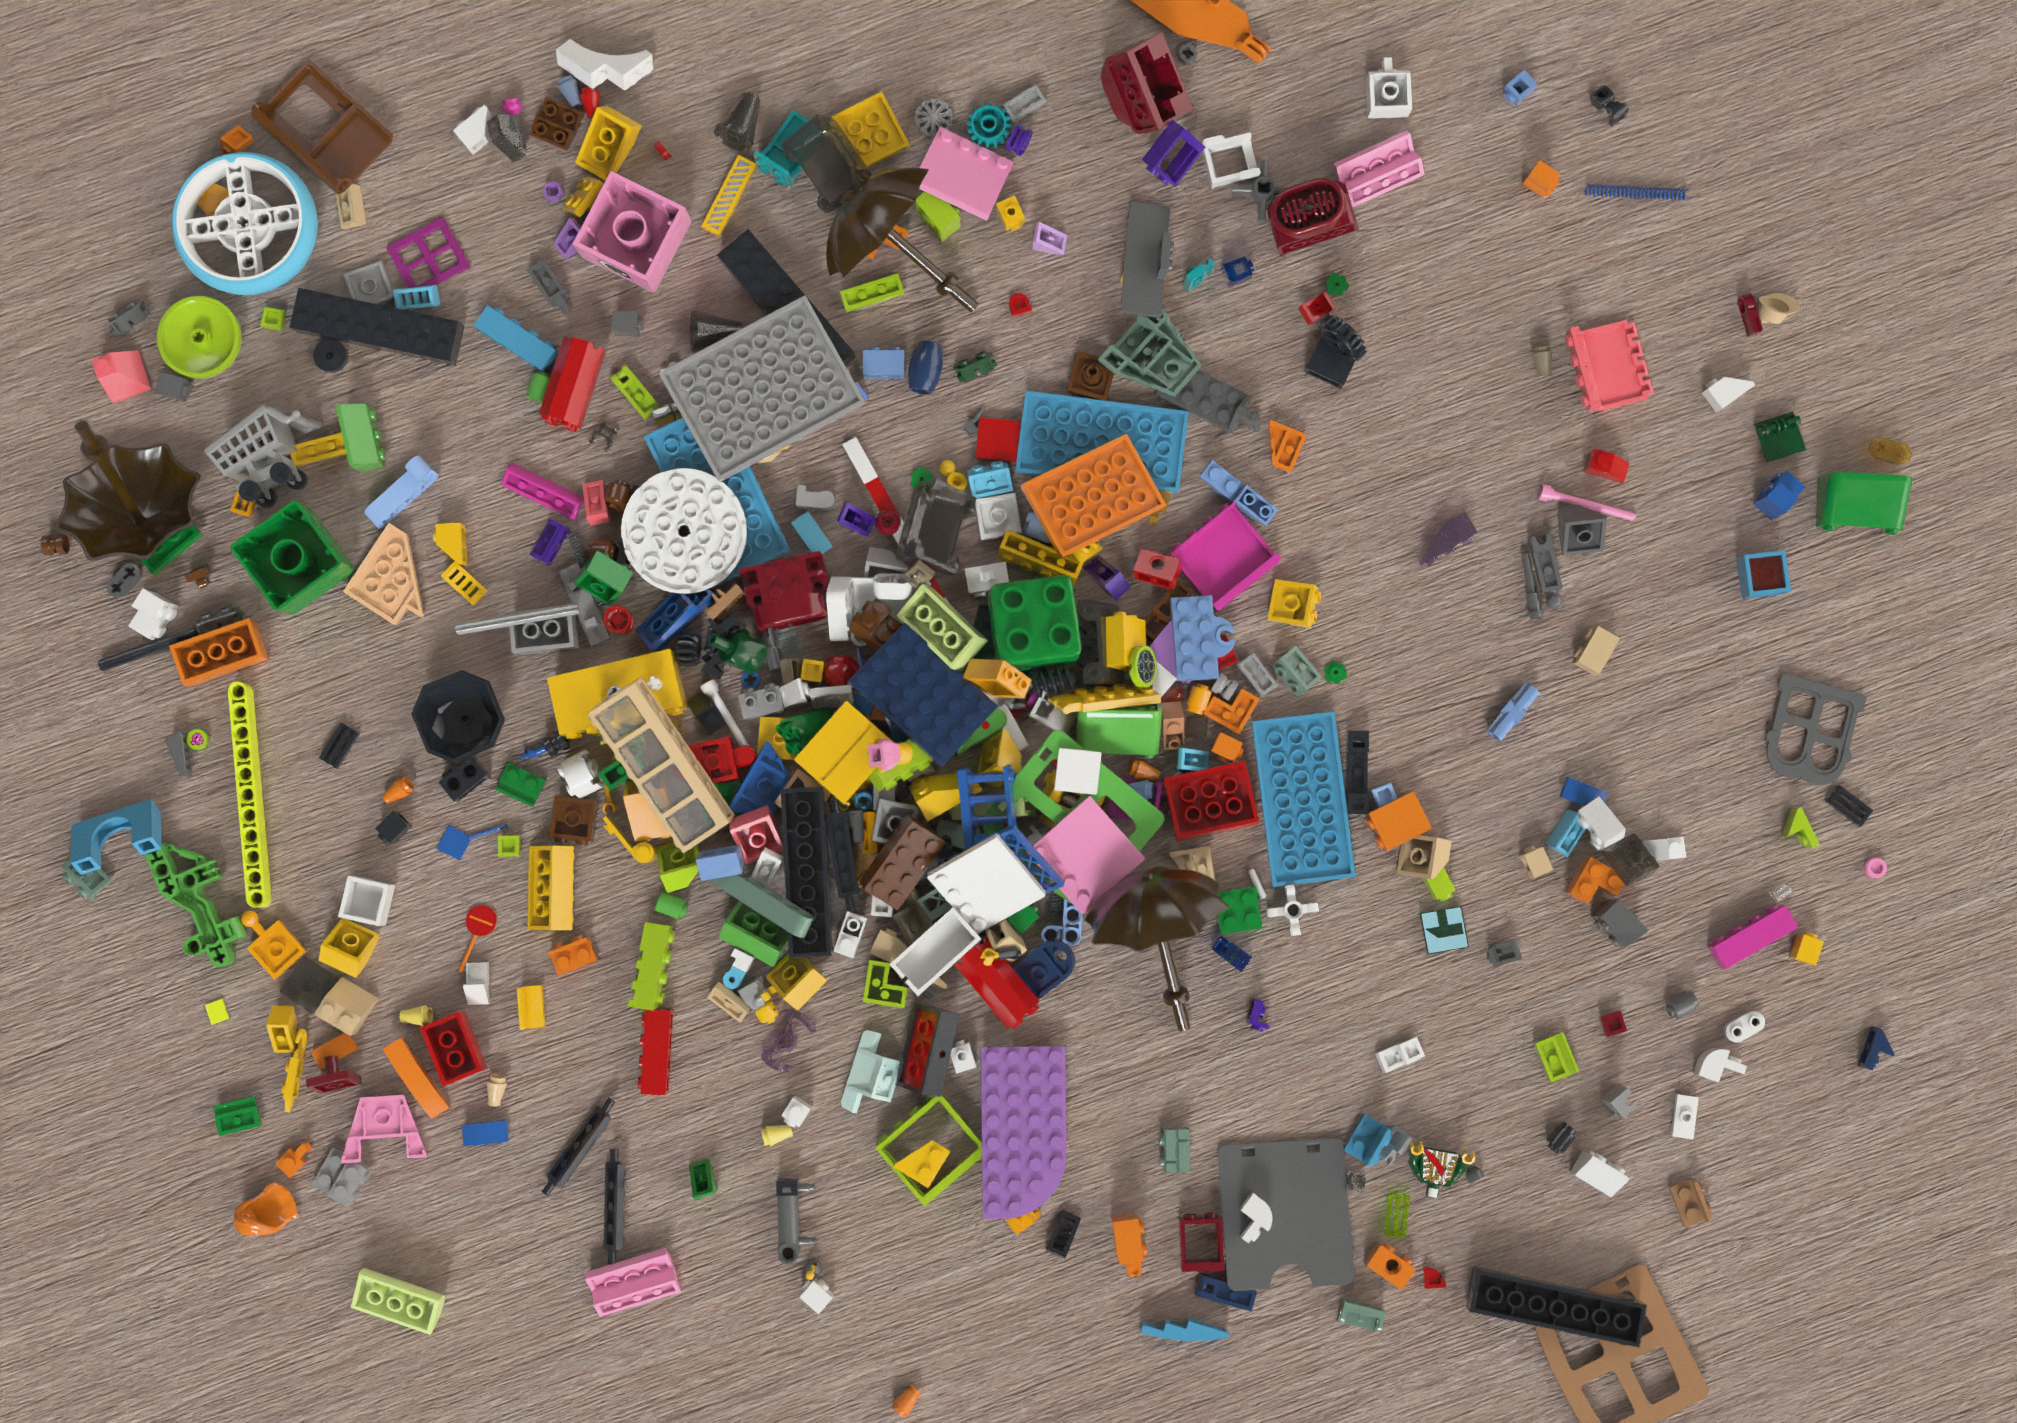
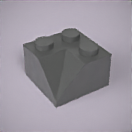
[1591,899,1649,947]

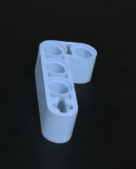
[364,456,438,529]
[1041,899,1082,946]

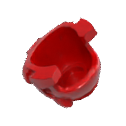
[823,655,860,691]

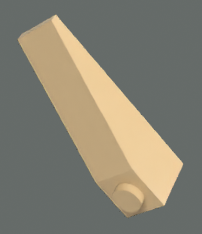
[870,928,948,989]

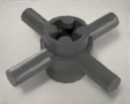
[1232,159,1287,222]

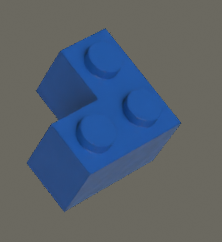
[1753,471,1805,520]

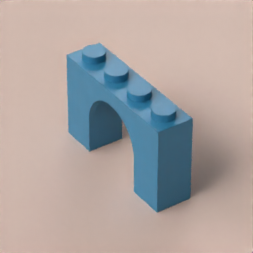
[71,799,161,875]

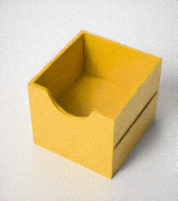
[794,701,891,807]

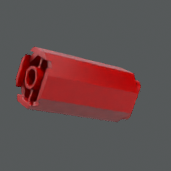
[539,336,606,433]
[954,937,1040,1030]

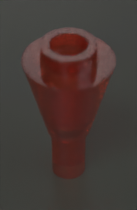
[1161,684,1186,703]

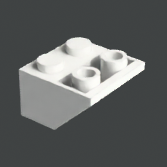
[1029,688,1077,734]
[1570,1151,1630,1197]

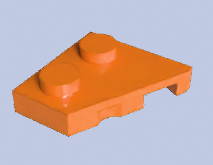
[1269,420,1307,474]

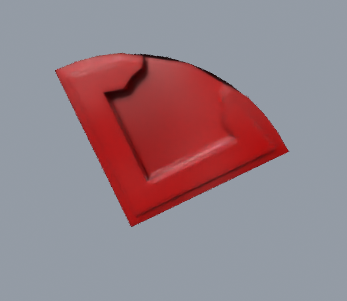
[1422,1266,1446,1289]

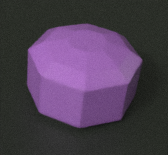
[542,181,564,203]

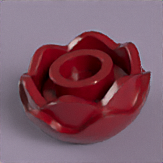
[875,510,901,535]

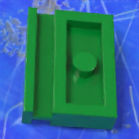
[495,762,547,807]
[212,1096,262,1136]

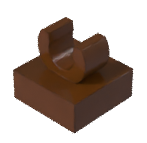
[184,564,211,589]

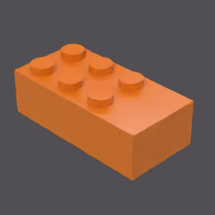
[169,618,269,687]

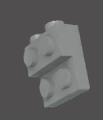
[312,1146,371,1206]

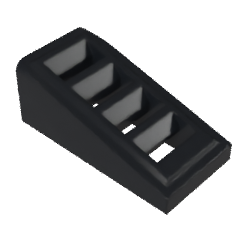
[1045,1210,1081,1259]

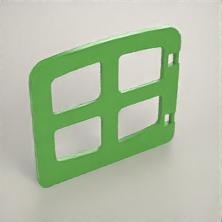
[983,730,1164,904]

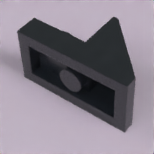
[686,691,727,736]

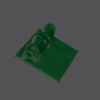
[1754,411,1806,463]

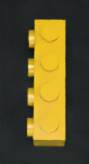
[997,530,1084,588]

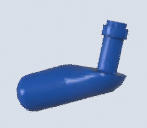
[519,744,547,760]

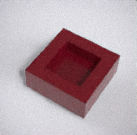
[1599,1010,1627,1037]

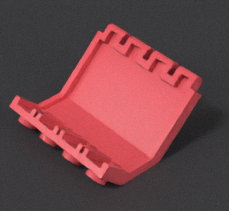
[1565,320,1654,412]

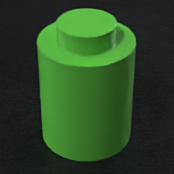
[525,371,550,403]
[655,892,689,920]

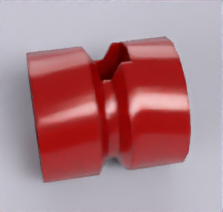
[604,606,635,635]

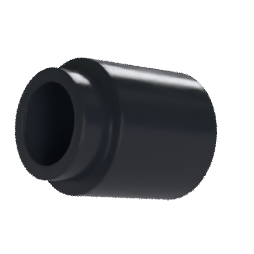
[1546,1122,1577,1154]

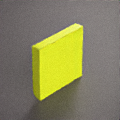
[205,999,230,1025]

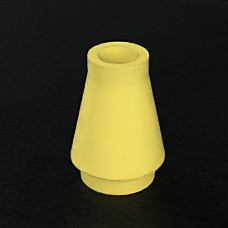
[400,1005,433,1026]
[761,1124,793,1147]

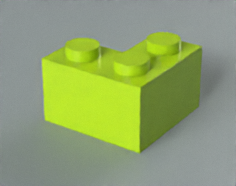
[863,959,909,1008]

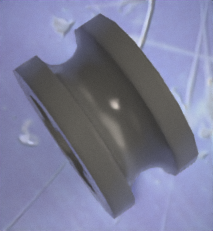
[1178,44,1197,65]

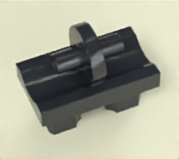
[701,646,732,681]

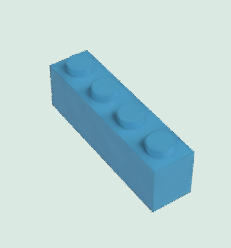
[473,305,558,373]

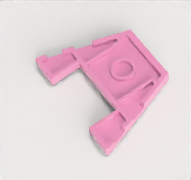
[341,1095,426,1163]

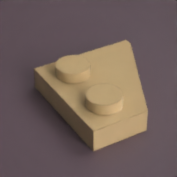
[1170,846,1216,881]

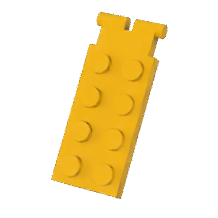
[1048,682,1161,714]

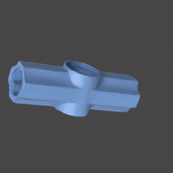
[1486,682,1540,741]

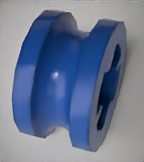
[741,672,761,689]

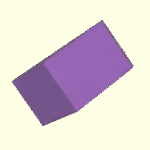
[553,217,581,259]

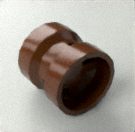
[41,534,70,556]

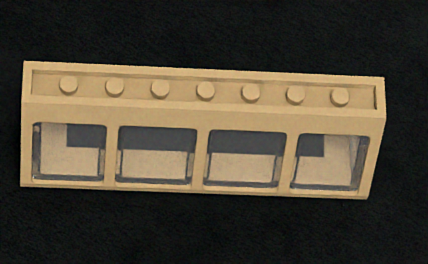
[588,677,735,853]

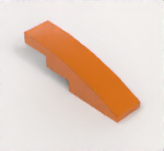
[383,1037,450,1119]

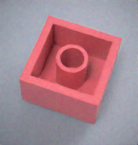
[730,805,783,865]

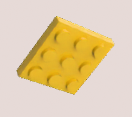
[828,91,910,174]

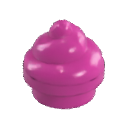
[501,98,522,120]

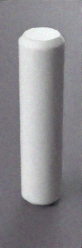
[1248,869,1267,899]

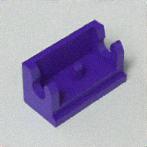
[530,519,570,566]

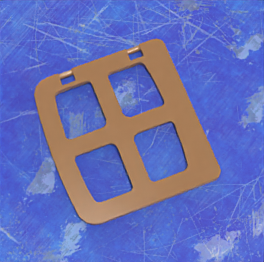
[1535,1264,1709,1423]

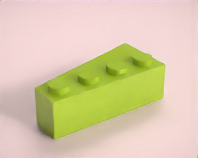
[869,739,934,792]

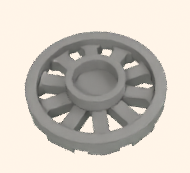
[915,98,953,138]

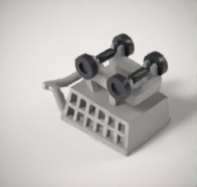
[204,405,322,508]

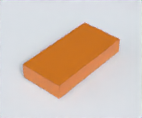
[311,1032,359,1070]

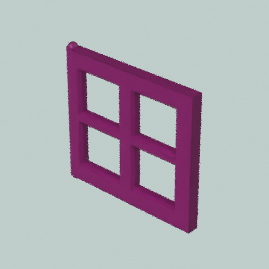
[386,216,470,296]

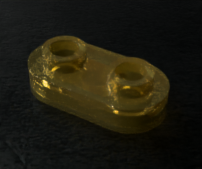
[1869,438,1912,465]

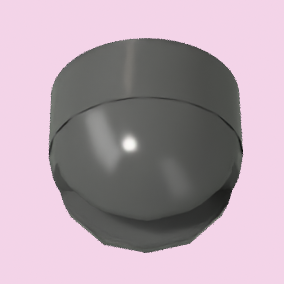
[1466,1166,1484,1184]

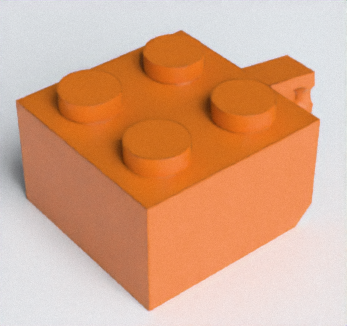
[1111,1213,1147,1277]

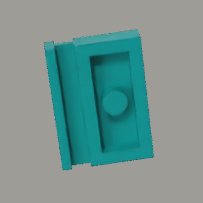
[1183,258,1215,292]

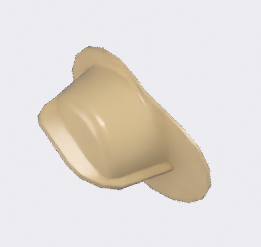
[1758,293,1800,324]

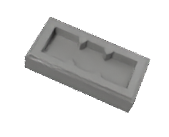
[1002,84,1047,124]
[1237,652,1278,698]

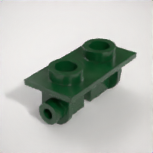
[953,351,997,383]

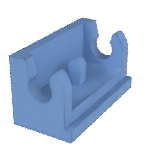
[696,845,744,881]

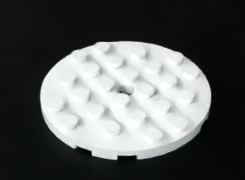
[621,468,747,594]

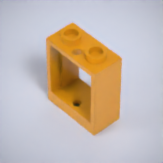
[963,659,1031,699]

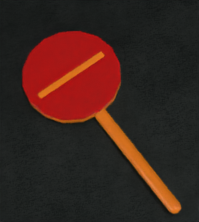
[459,905,497,973]

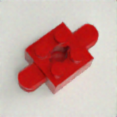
[673,737,756,784]

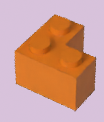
[1565,857,1628,904]

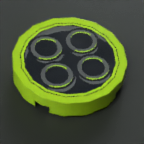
[1129,646,1157,688]

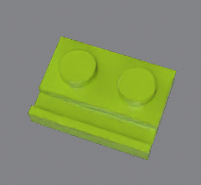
[1534,1032,1580,1083]

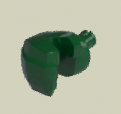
[708,629,768,675]

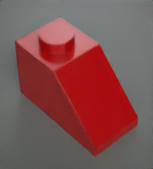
[1584,448,1629,483]

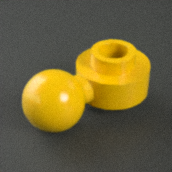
[939,460,967,494]

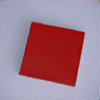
[976,417,1020,463]

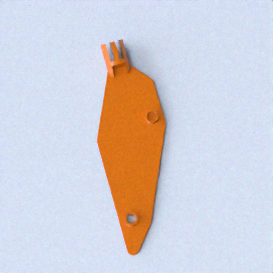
[1129,0,1271,64]

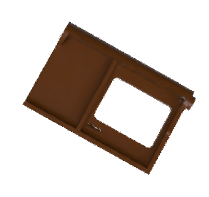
[251,58,393,194]

